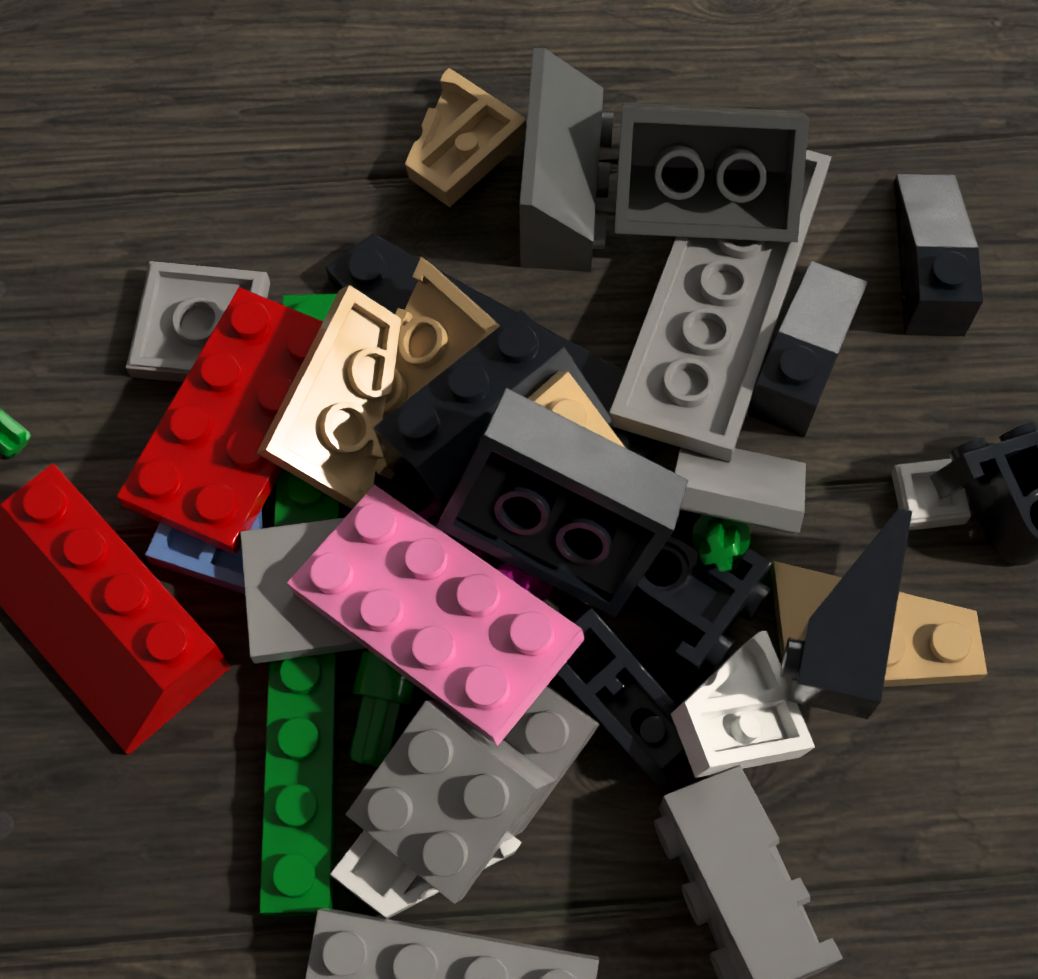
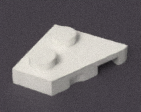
[671,631,815,778]

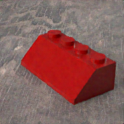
[0,463,231,755]

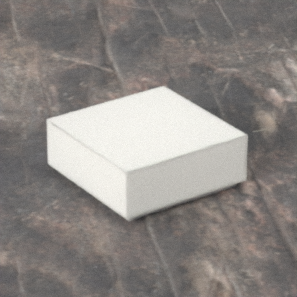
[891,459,971,530]

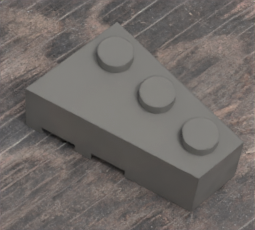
[654,765,843,979]

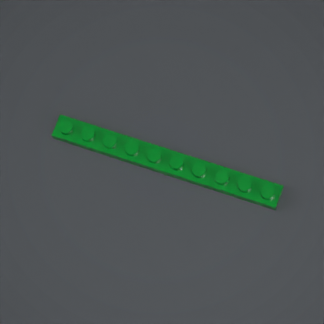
[260,294,342,917]

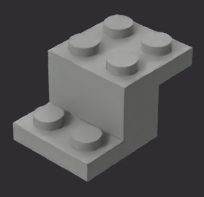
[345,684,601,904]

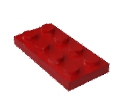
[117,287,323,555]

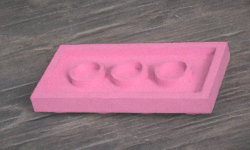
[287,485,584,746]

